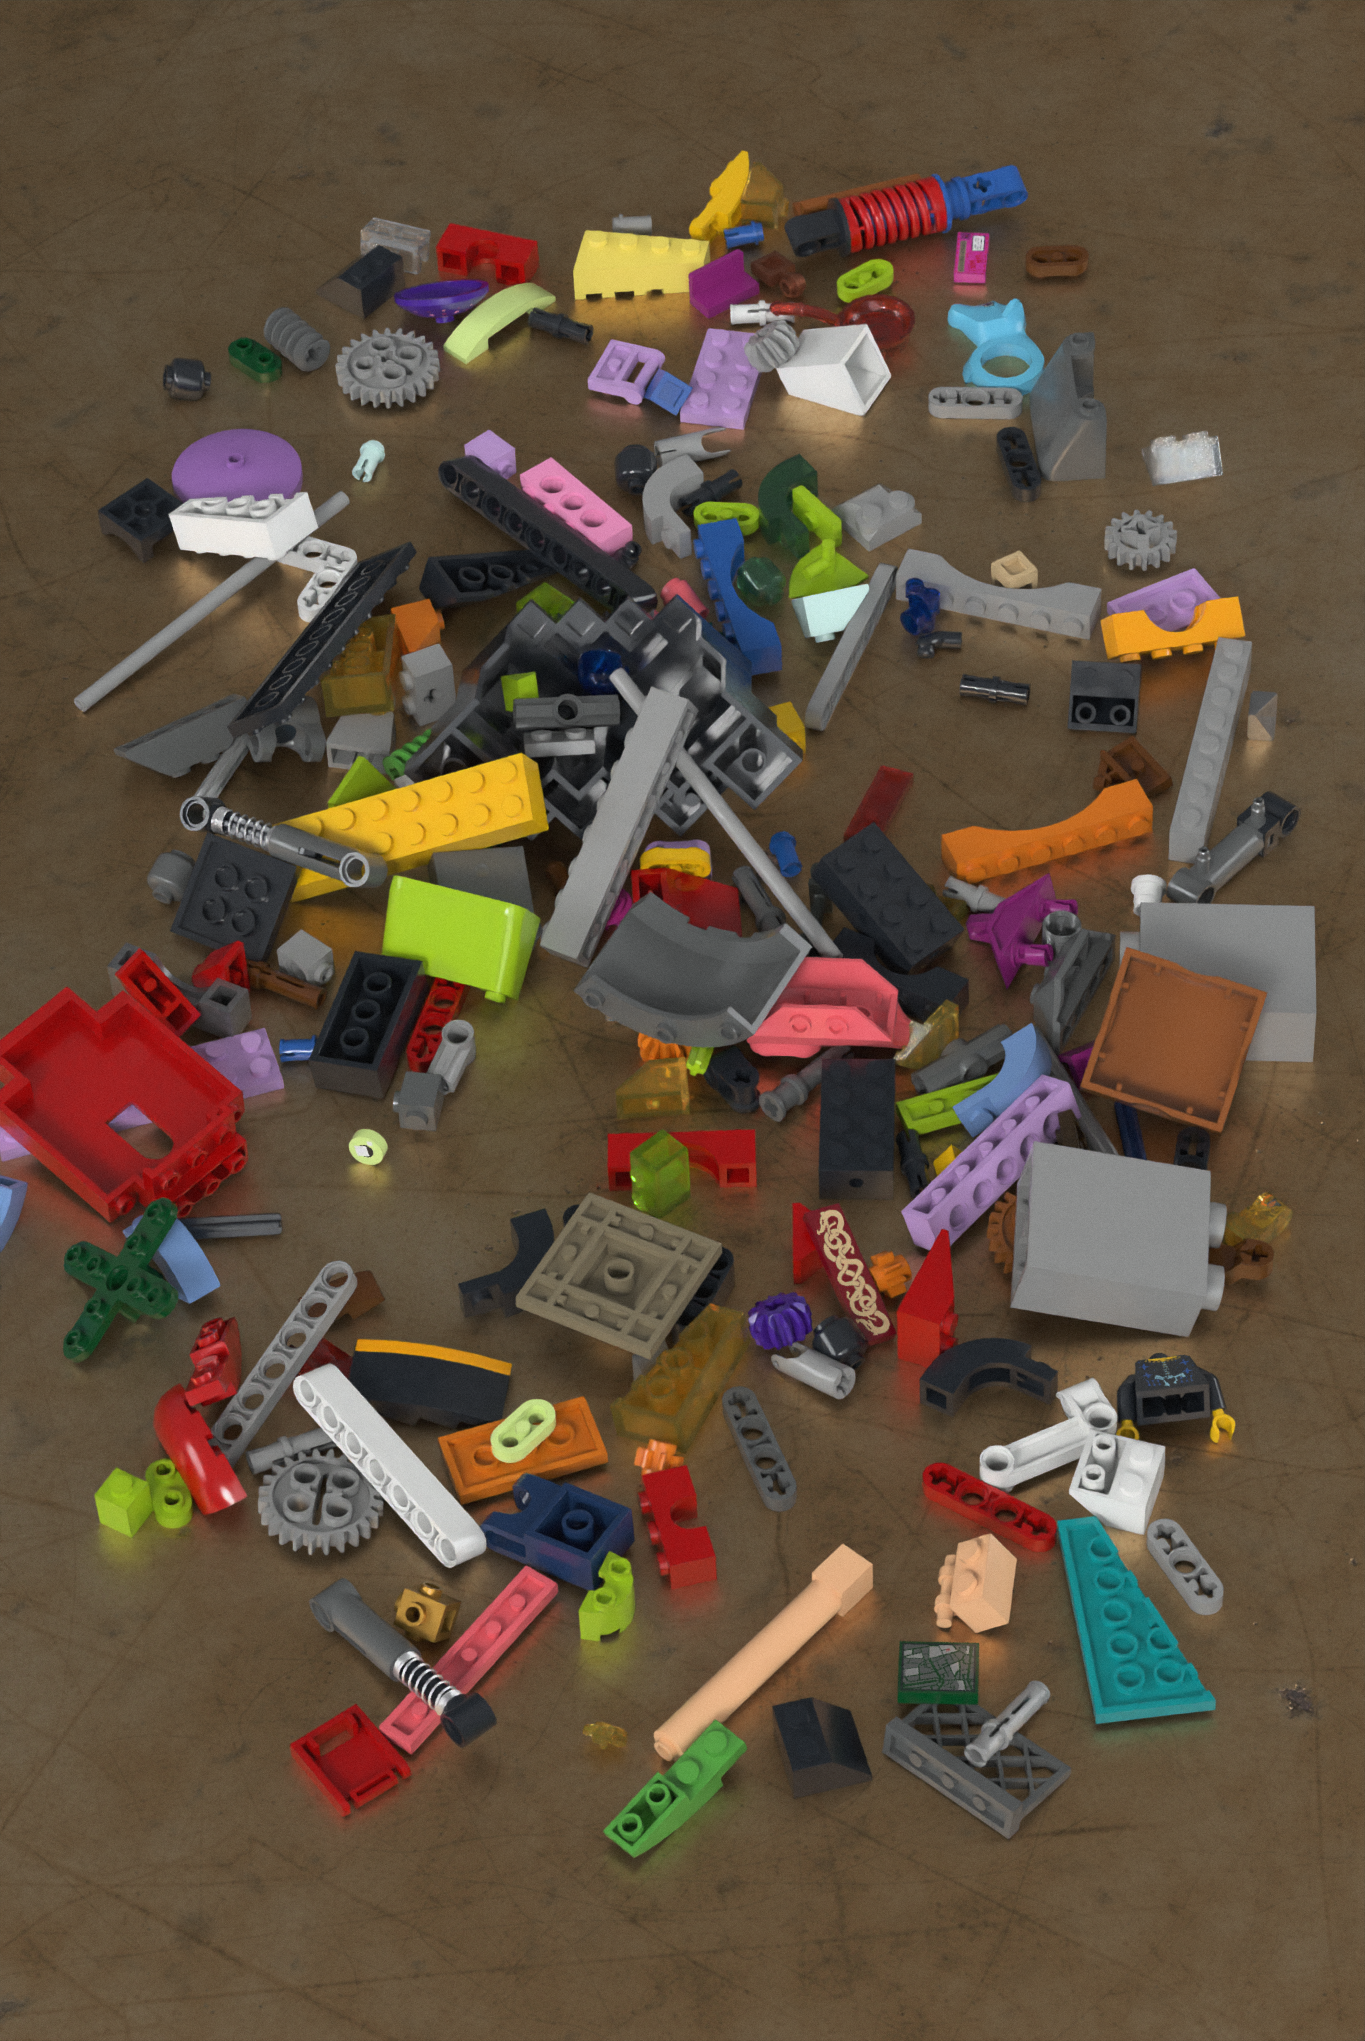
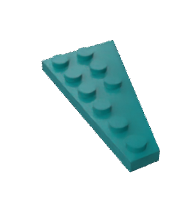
[1057,1516,1216,1724]

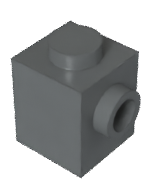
[393,1071,444,1131]

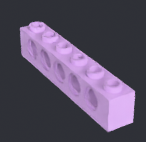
[901,1074,1081,1250]

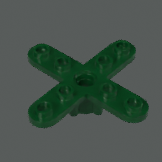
[63,1197,179,1363]

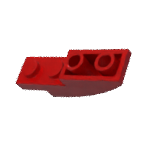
[184,1316,242,1407]

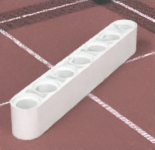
[293,1364,487,1568]

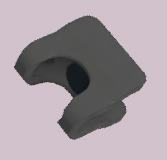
[241,695,326,762]

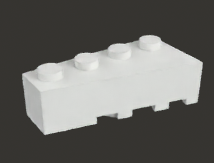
[169,492,318,560]

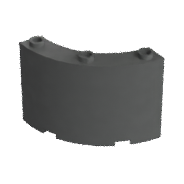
[573,891,812,1048]

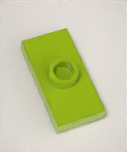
[792,485,842,548]

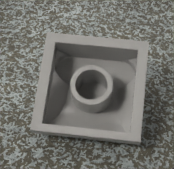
[831,483,922,551]

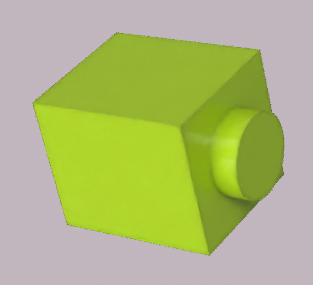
[94,1467,154,1538]

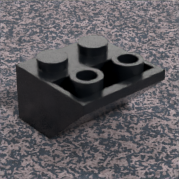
[1068,660,1142,733]

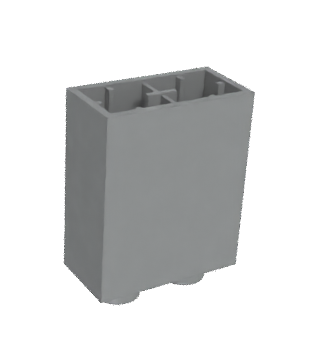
[1119,902,1317,1062]
[1010,1141,1227,1337]

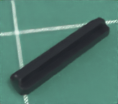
[178,1213,283,1239]

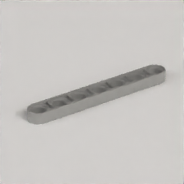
[804,563,898,731]
[208,1260,357,1468]

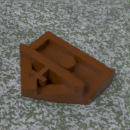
[1093,735,1173,799]

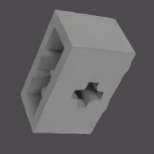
[399,643,456,726]

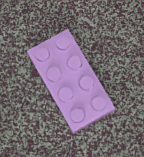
[680,328,762,430]

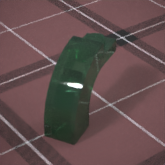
[758,454,818,559]

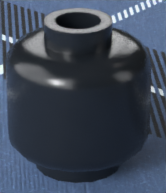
[163,358,211,401]
[614,444,657,495]
[812,1315,868,1370]

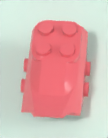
[747,957,915,1058]

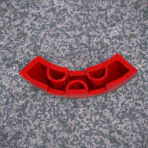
[153,1383,248,1515]

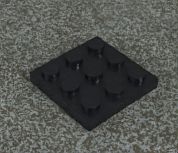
[170,832,302,962]

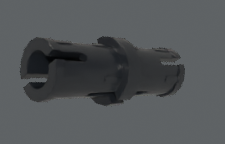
[528,307,594,345]
[678,469,743,517]
[959,674,1031,706]
[895,1129,931,1199]

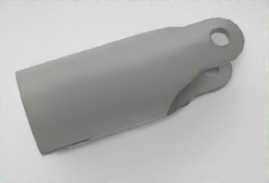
[654,427,731,468]
[771,1342,856,1399]

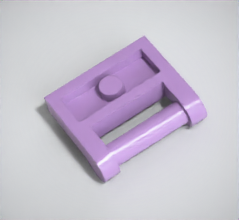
[588,339,665,405]

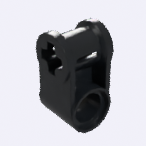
[703,1045,761,1113]

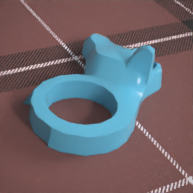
[947,298,1045,396]

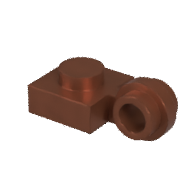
[751,250,806,298]

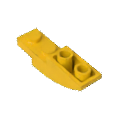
[689,150,750,245]

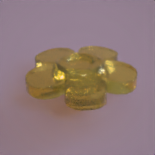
[583,1722,628,1750]

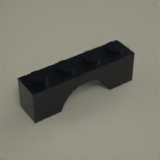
[833,927,969,1031]

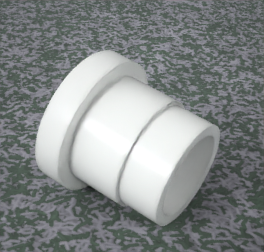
[1131,874,1167,917]

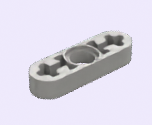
[928,387,1023,419]
[1147,1519,1224,1615]

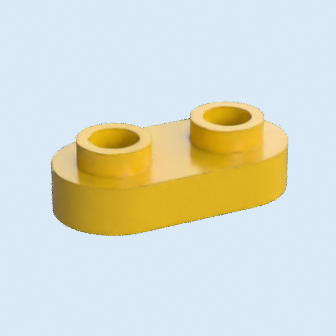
[640,847,711,878]

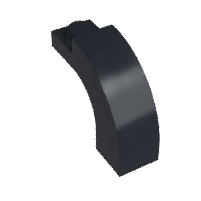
[458,1208,555,1318]
[920,1338,1058,1417]

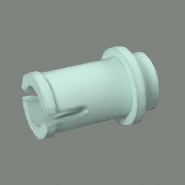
[352,440,385,482]

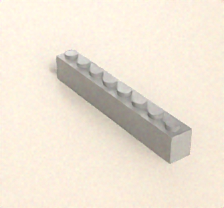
[1168,637,1252,864]
[540,686,698,968]

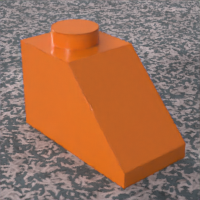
[391,599,445,656]

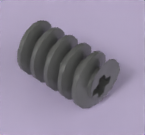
[264,307,330,372]

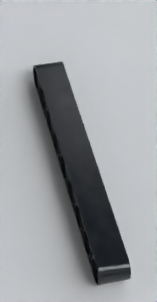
[438,455,658,614]

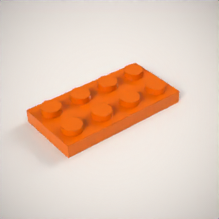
[438,1396,608,1505]

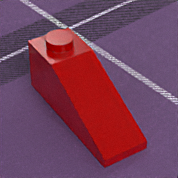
[115,948,201,1037]

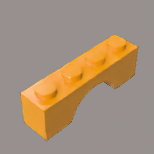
[1100,596,1245,664]

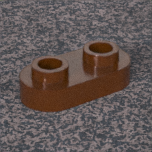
[1025,245,1089,277]

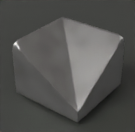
[1247,691,1278,741]

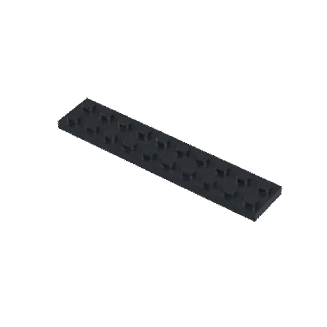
[227,541,417,738]

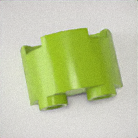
[578,1551,636,1641]

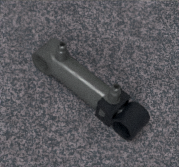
[1166,791,1301,904]

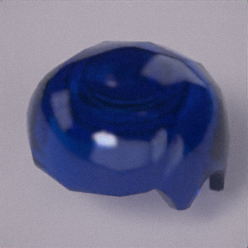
[577,649,629,696]

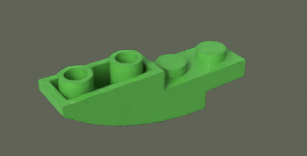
[603,1719,747,1858]

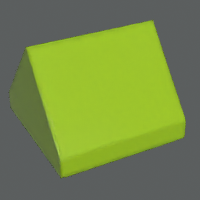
[501,672,539,712]

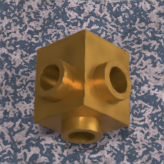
[393,1581,462,1642]

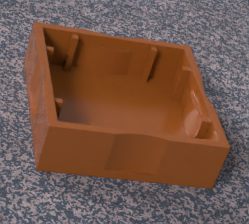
[1080,947,1268,1136]

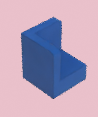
[644,369,693,416]

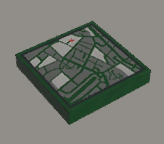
[897,1641,979,1705]

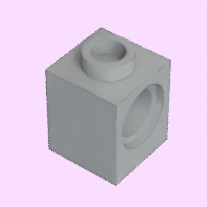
[277,929,335,986]

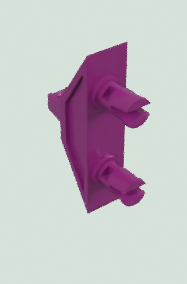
[965,873,1078,989]

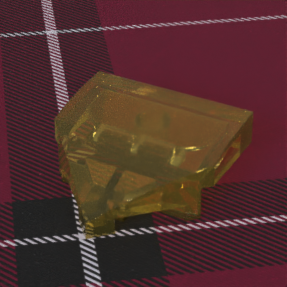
[894,999,959,1070]

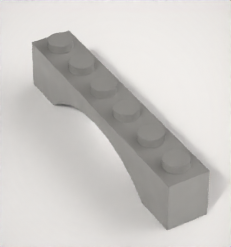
[896,548,1102,640]

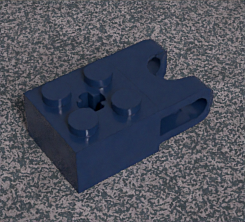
[480,1473,635,1591]

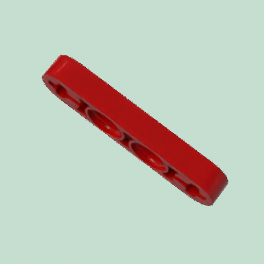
[406,978,471,1073]
[922,1462,1057,1552]

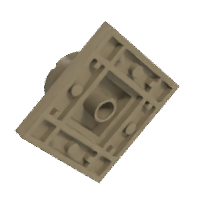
[516,1192,722,1360]

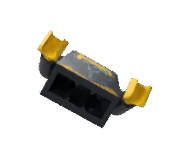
[1116,1353,1235,1443]

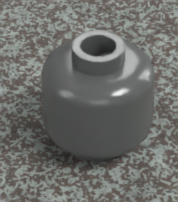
[147,850,196,904]

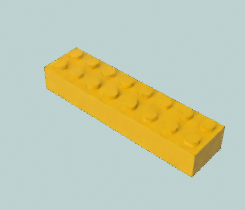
[268,753,549,903]

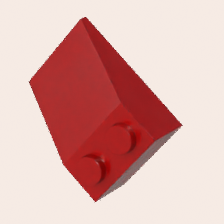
[897,1229,959,1368]

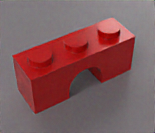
[436,223,539,286]
[637,1465,717,1590]

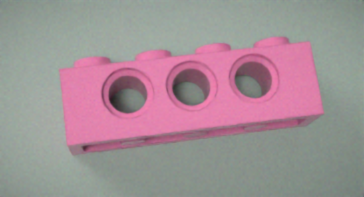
[520,457,633,557]

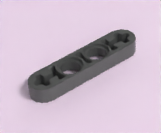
[722,1386,797,1512]

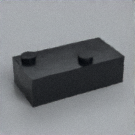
[309,951,429,1098]

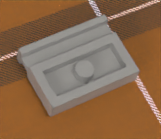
[523,728,595,758]

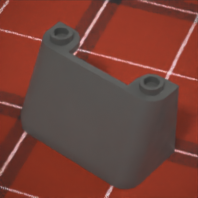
[1029,332,1107,481]

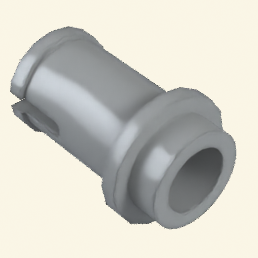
[612,214,652,236]

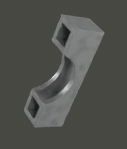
[107,942,252,1038]

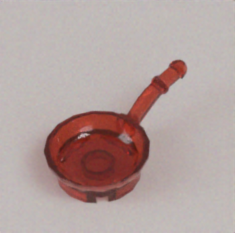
[769,294,915,359]

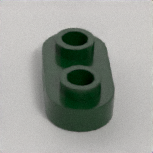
[228,337,283,383]

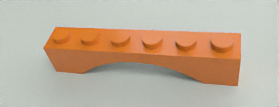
[941,779,1153,884]

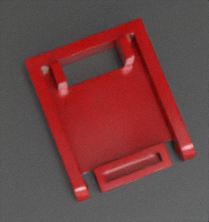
[290,1704,411,1817]

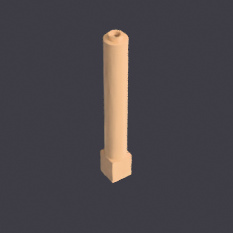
[654,1544,873,1761]

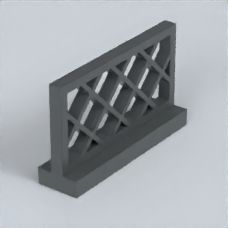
[882,1704,1072,1839]

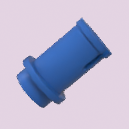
[723,220,764,249]
[769,831,802,877]
[279,1035,318,1062]

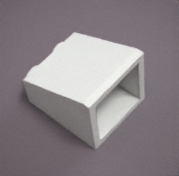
[776,324,892,416]

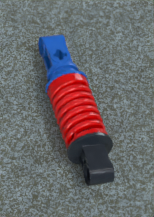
[784,165,1028,257]

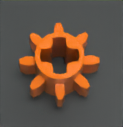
[868,1250,912,1298]
[634,1439,684,1477]

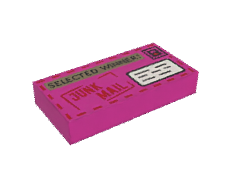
[954,232,989,283]

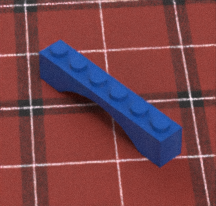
[693,518,783,676]

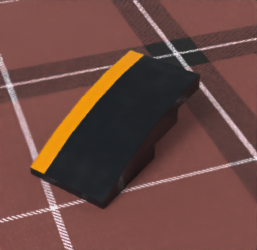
[348,1339,512,1429]

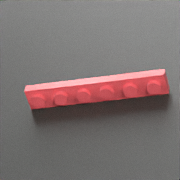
[379,1565,558,1755]

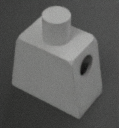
[326,699,396,774]

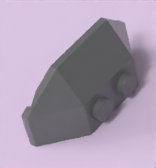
[113,693,247,778]
[1030,929,1116,1055]

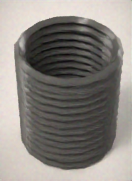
[1042,911,1082,960]

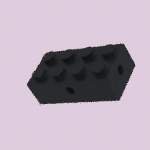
[811,822,965,975]
[818,1059,896,1200]

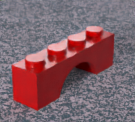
[608,1129,757,1191]

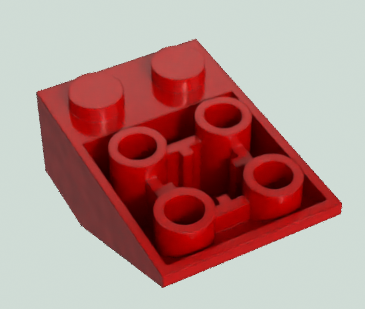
[631,868,743,938]

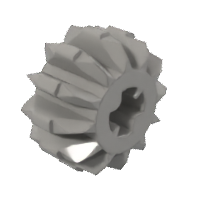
[744,320,800,373]

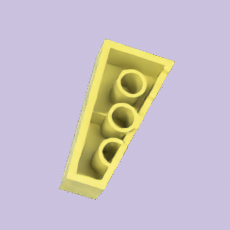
[573,230,710,300]

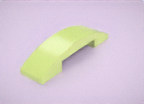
[443,283,556,364]

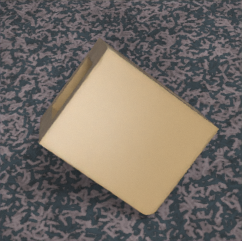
[991,550,1038,589]

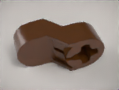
[1208,1238,1274,1286]

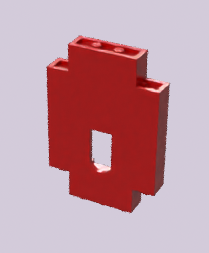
[0,987,249,1223]

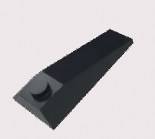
[419,549,557,609]

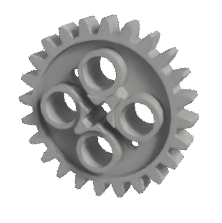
[335,328,440,408]
[258,1449,384,1555]

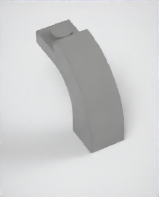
[642,454,704,559]

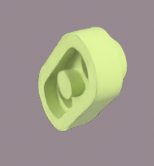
[491,1399,556,1463]

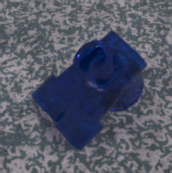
[900,578,940,635]

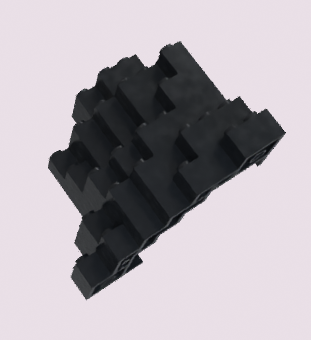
[404,594,803,841]

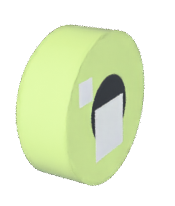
[349,1129,388,1165]

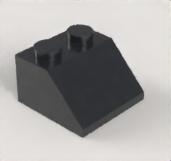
[316,245,405,319]
[772,1697,872,1799]

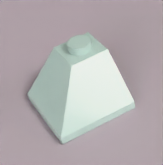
[791,584,869,643]

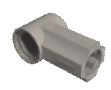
[427,1020,476,1095]

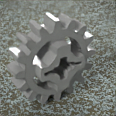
[1104,510,1177,571]

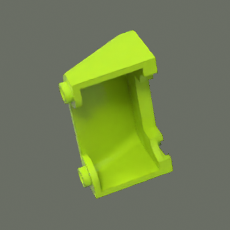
[381,875,541,1004]

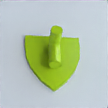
[789,539,869,599]

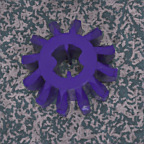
[748,1292,813,1350]

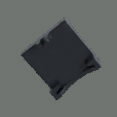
[98,478,184,563]

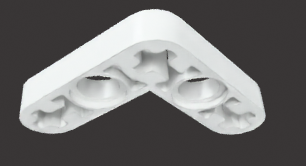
[277,536,357,622]

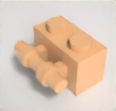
[934,1533,1017,1633]

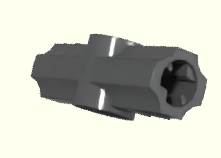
[513,694,620,731]
[911,1024,1013,1096]

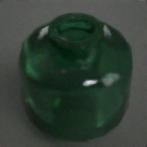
[737,557,786,607]

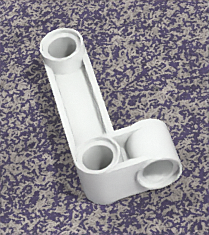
[980,1378,1117,1494]

